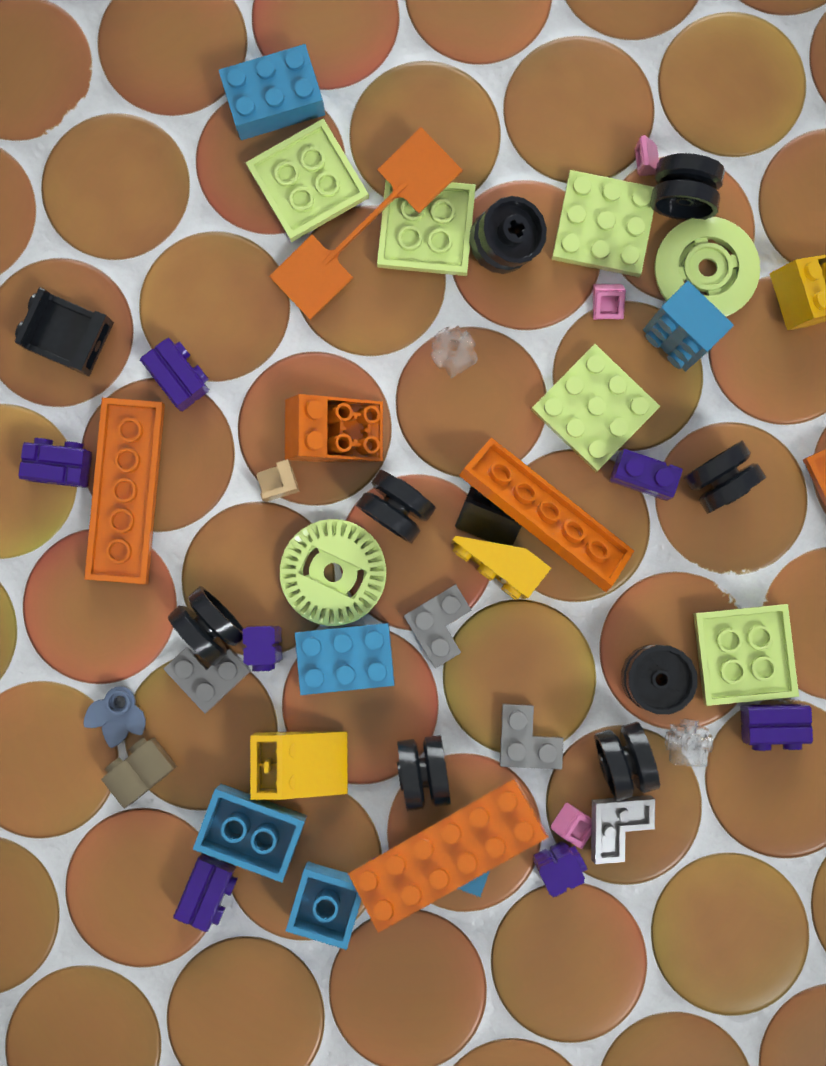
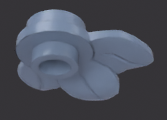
[83,686,146,748]

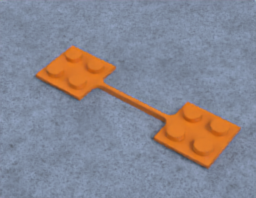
[269,127,463,320]

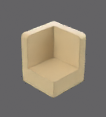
[257,459,300,502]

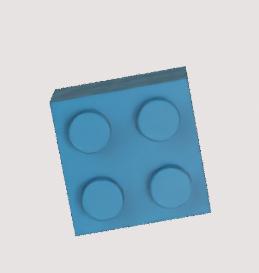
[286,861,361,950]

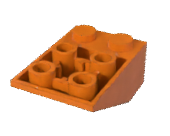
[285,394,383,462]

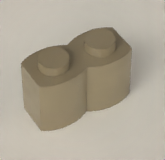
[101,738,177,809]

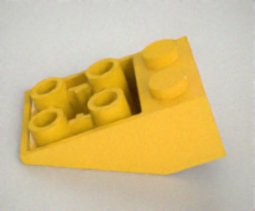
[769,255,826,331]
[451,536,551,600]
[250,731,348,800]

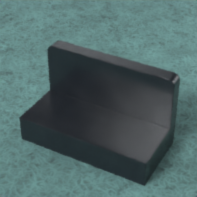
[455,486,522,546]

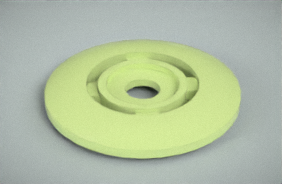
[654,217,760,317]
[280,519,387,626]

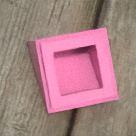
[634,135,659,176]
[593,284,626,319]
[551,803,592,849]

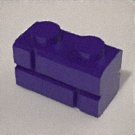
[140,338,210,411]
[18,438,92,488]
[609,449,683,501]
[243,626,283,671]
[740,704,813,751]
[533,841,588,897]
[173,853,238,932]

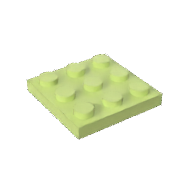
[245,118,369,242]
[552,170,654,277]
[377,180,476,276]
[531,344,660,472]
[693,604,799,706]

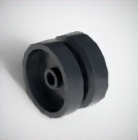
[650,153,725,220]
[469,196,547,274]
[684,440,767,514]
[355,470,436,544]
[167,586,244,666]
[621,645,697,714]
[594,721,660,801]
[397,735,451,811]

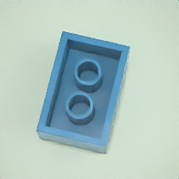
[218,44,326,141]
[643,281,734,372]
[295,623,395,695]
[193,784,308,883]

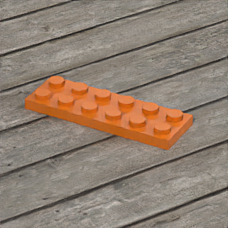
[84,397,165,585]
[459,437,634,592]
[348,778,548,933]

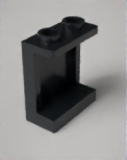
[15,287,114,377]

